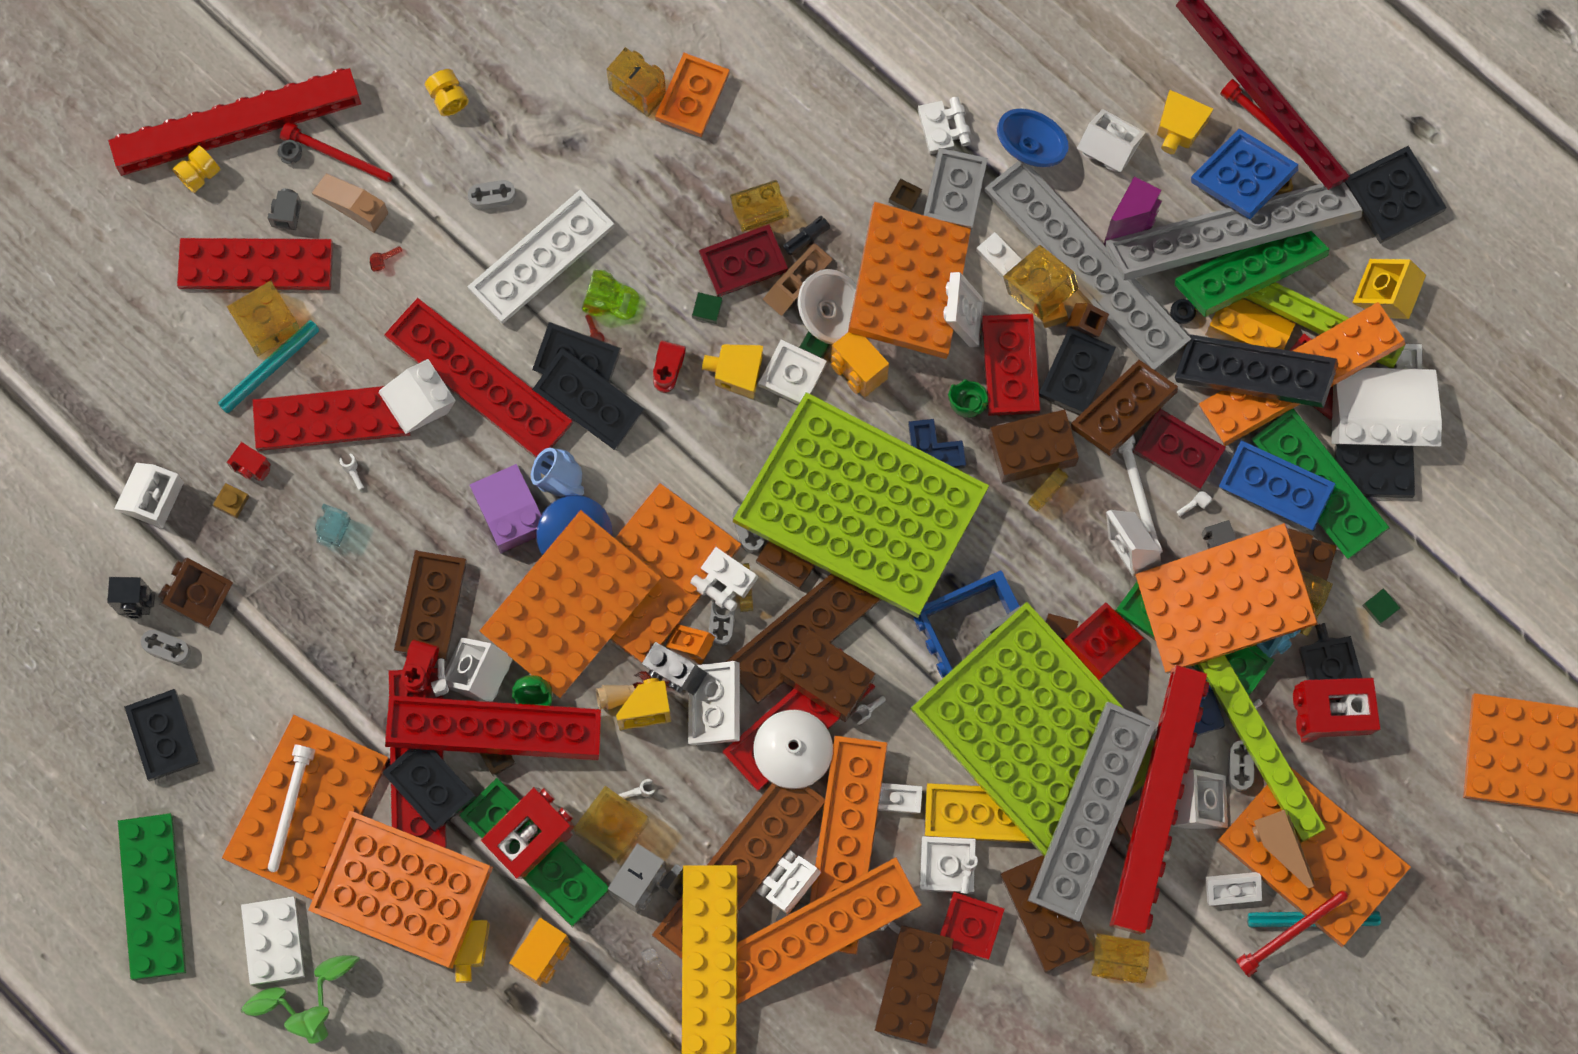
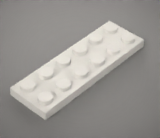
[467,189,615,324]

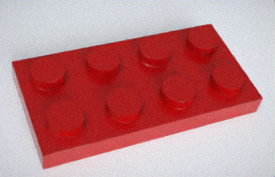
[982,313,1040,416]

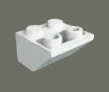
[114,463,184,529]

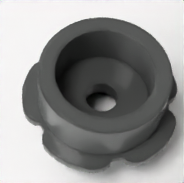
[278,140,302,164]

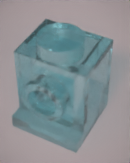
[315,504,351,547]

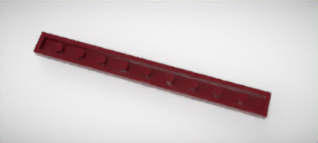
[1176,0,1349,190]

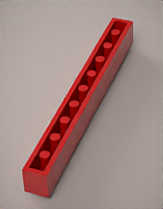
[108,68,362,176]
[1109,665,1209,935]

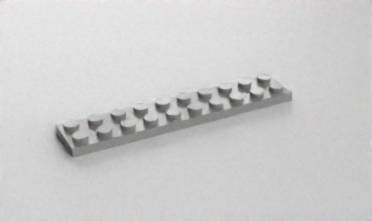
[984,161,1191,371]
[1106,182,1362,281]

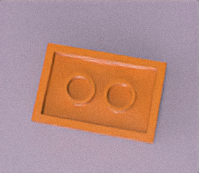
[655,53,730,138]

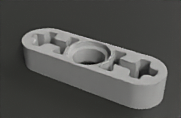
[709,580,736,647]

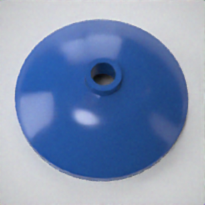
[997,108,1069,167]
[537,495,613,555]

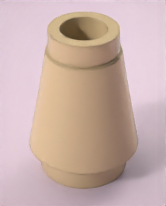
[596,685,635,711]

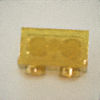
[730,180,790,232]
[1091,934,1150,983]

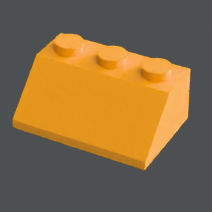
[1205,299,1296,350]

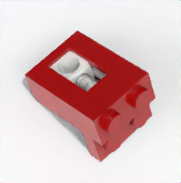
[1293,678,1381,743]
[481,787,576,879]

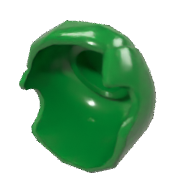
[948,379,988,418]
[512,675,552,706]

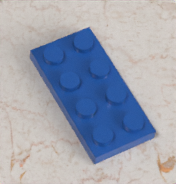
[1219,440,1336,531]

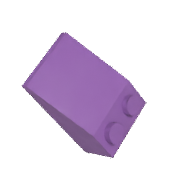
[470,464,541,554]

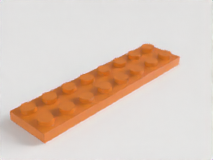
[1199,302,1406,446]
[810,736,888,955]
[737,857,922,1005]

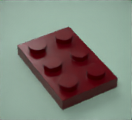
[699,224,788,297]
[1133,409,1226,492]

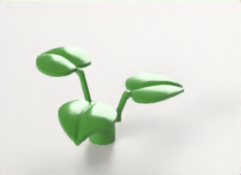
[241,955,360,1044]

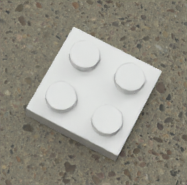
[758,340,827,405]
[920,836,976,894]

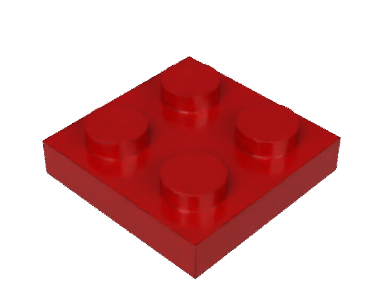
[940,892,1005,961]

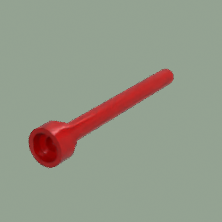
[1220,79,1299,155]
[280,121,393,182]
[1236,890,1348,977]

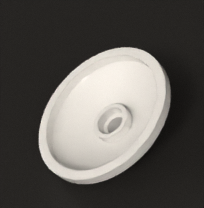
[798,269,857,344]
[754,710,833,789]

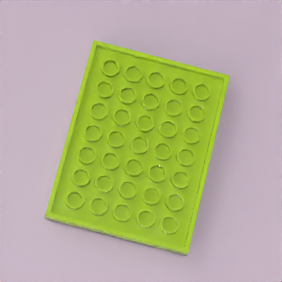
[733,392,989,618]
[910,602,1154,857]

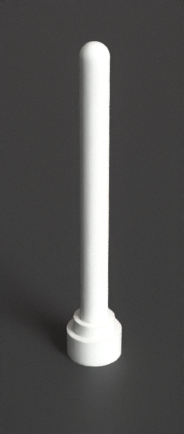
[1119,435,1158,540]
[268,745,315,872]

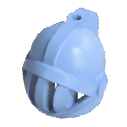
[531,448,584,497]

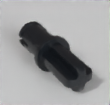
[784,216,830,255]

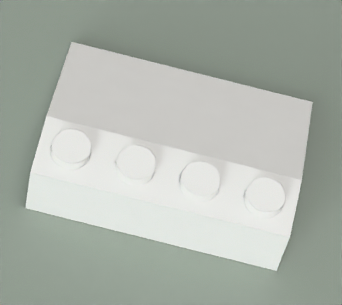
[1332,368,1442,447]

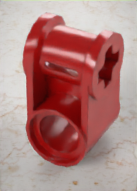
[653,340,686,393]
[401,639,439,694]

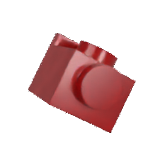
[226,442,271,481]

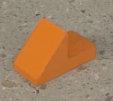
[665,624,715,665]

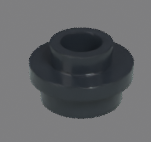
[1170,299,1196,324]

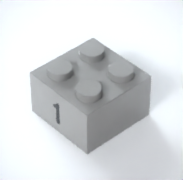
[608,843,667,913]

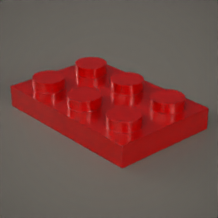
[1063,602,1143,681]

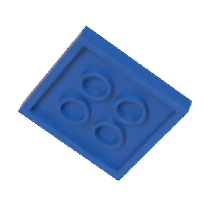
[1191,129,1298,219]

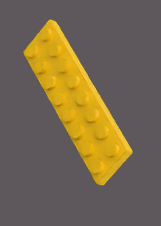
[682,865,738,1054]

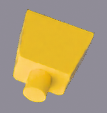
[1157,90,1213,154]
[702,344,763,399]
[444,920,490,983]

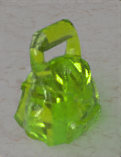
[582,270,640,320]

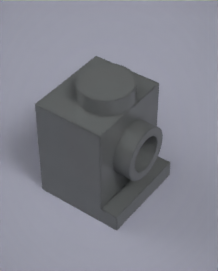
[267,188,302,230]
[1201,520,1236,549]

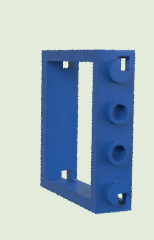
[914,570,1019,678]

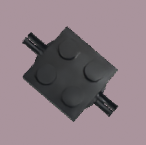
[1299,623,1362,703]

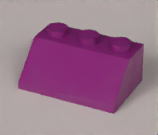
[1104,177,1162,247]

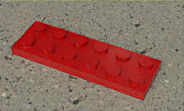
[177,238,333,290]
[252,386,411,451]
[722,649,875,792]

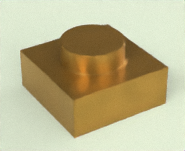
[1036,296,1069,329]
[213,483,250,519]

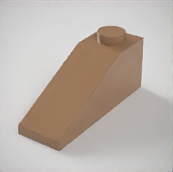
[312,173,388,233]
[763,243,833,316]
[1252,809,1316,888]

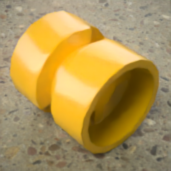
[424,69,469,116]
[172,146,221,193]

